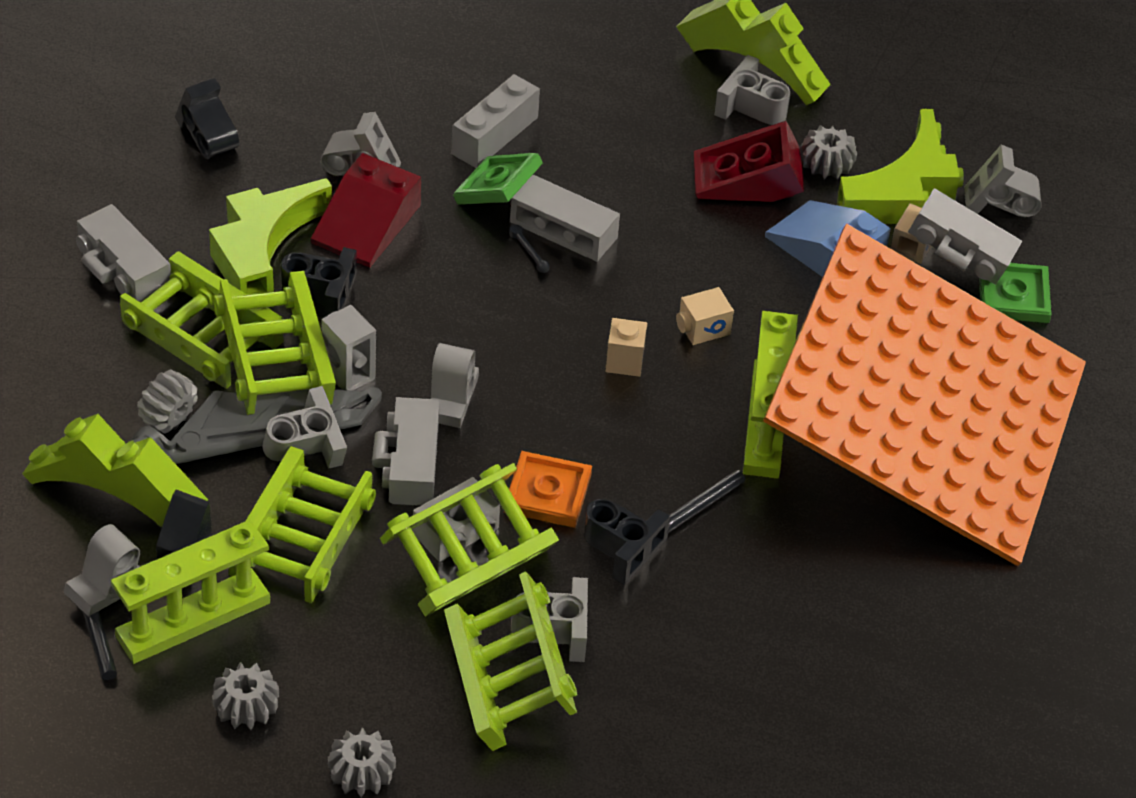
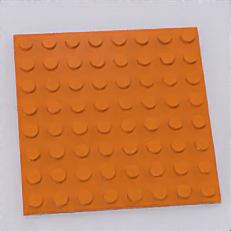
[763,223,1086,566]

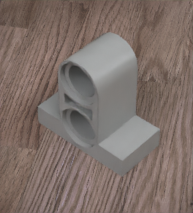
[714,55,790,125]
[320,112,401,176]
[964,144,1042,217]
[431,343,479,428]
[262,386,347,469]
[63,524,140,616]
[511,577,588,662]

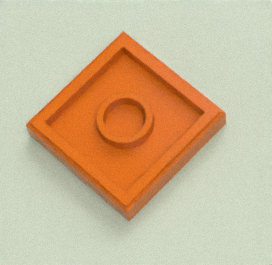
[504,451,592,528]

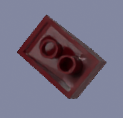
[694,121,804,202]
[311,153,422,268]

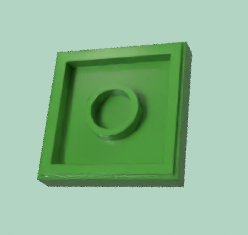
[453,153,543,205]
[979,263,1051,323]

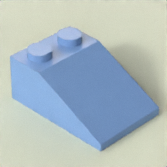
[765,200,891,277]

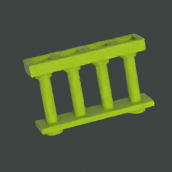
[120,251,284,389]
[213,271,336,415]
[743,311,798,479]
[228,446,376,603]
[380,463,559,617]
[111,520,270,664]
[444,572,577,751]

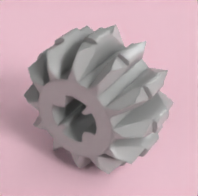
[800,126,857,179]
[137,369,198,434]
[212,662,279,730]
[328,727,396,797]

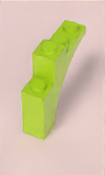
[676,0,831,105]
[837,109,964,224]
[209,178,332,295]
[22,414,208,527]

